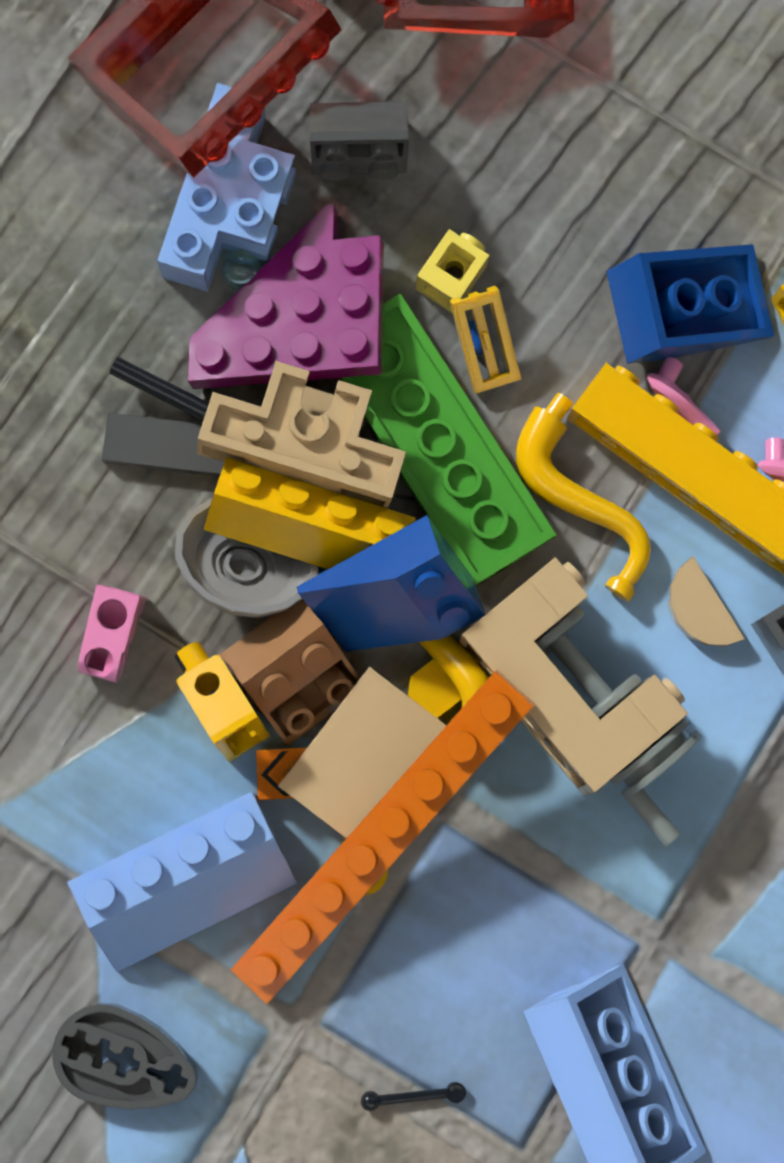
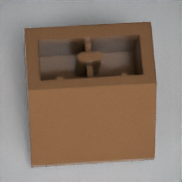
[220,599,360,746]

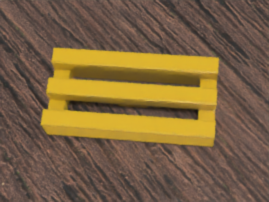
[449,286,521,394]

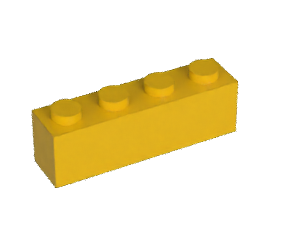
[203,457,415,569]

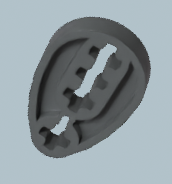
[52,1003,198,1109]

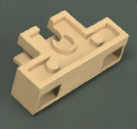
[197,361,406,509]

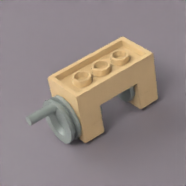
[459,557,702,846]

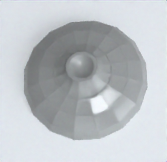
[175,499,318,618]

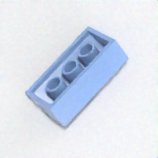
[67,792,297,972]
[523,964,706,1163]

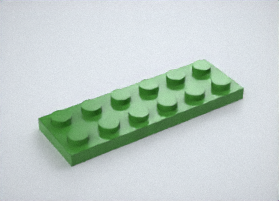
[338,294,556,587]

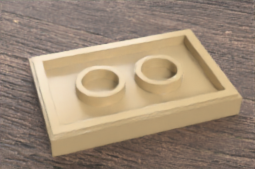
[278,667,447,838]

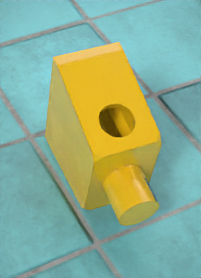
[174,641,270,762]

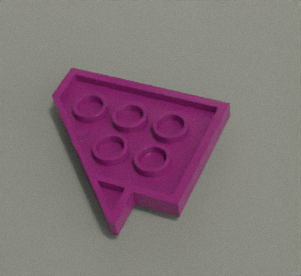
[188,204,384,389]

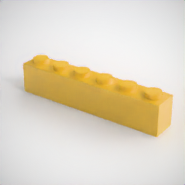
[567,363,784,576]

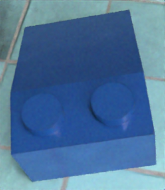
[606,244,774,364]
[297,515,485,652]

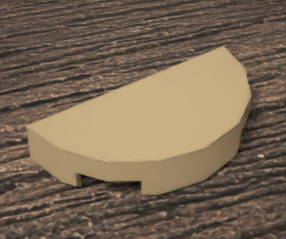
[668,556,745,647]

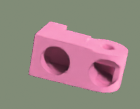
[78,584,147,683]

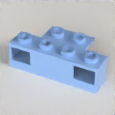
[157,83,297,292]

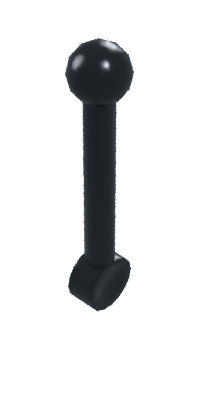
[360,1082,466,1111]

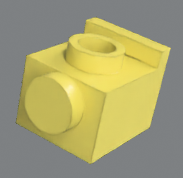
[416,229,489,314]

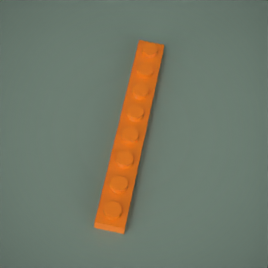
[230,670,535,1004]

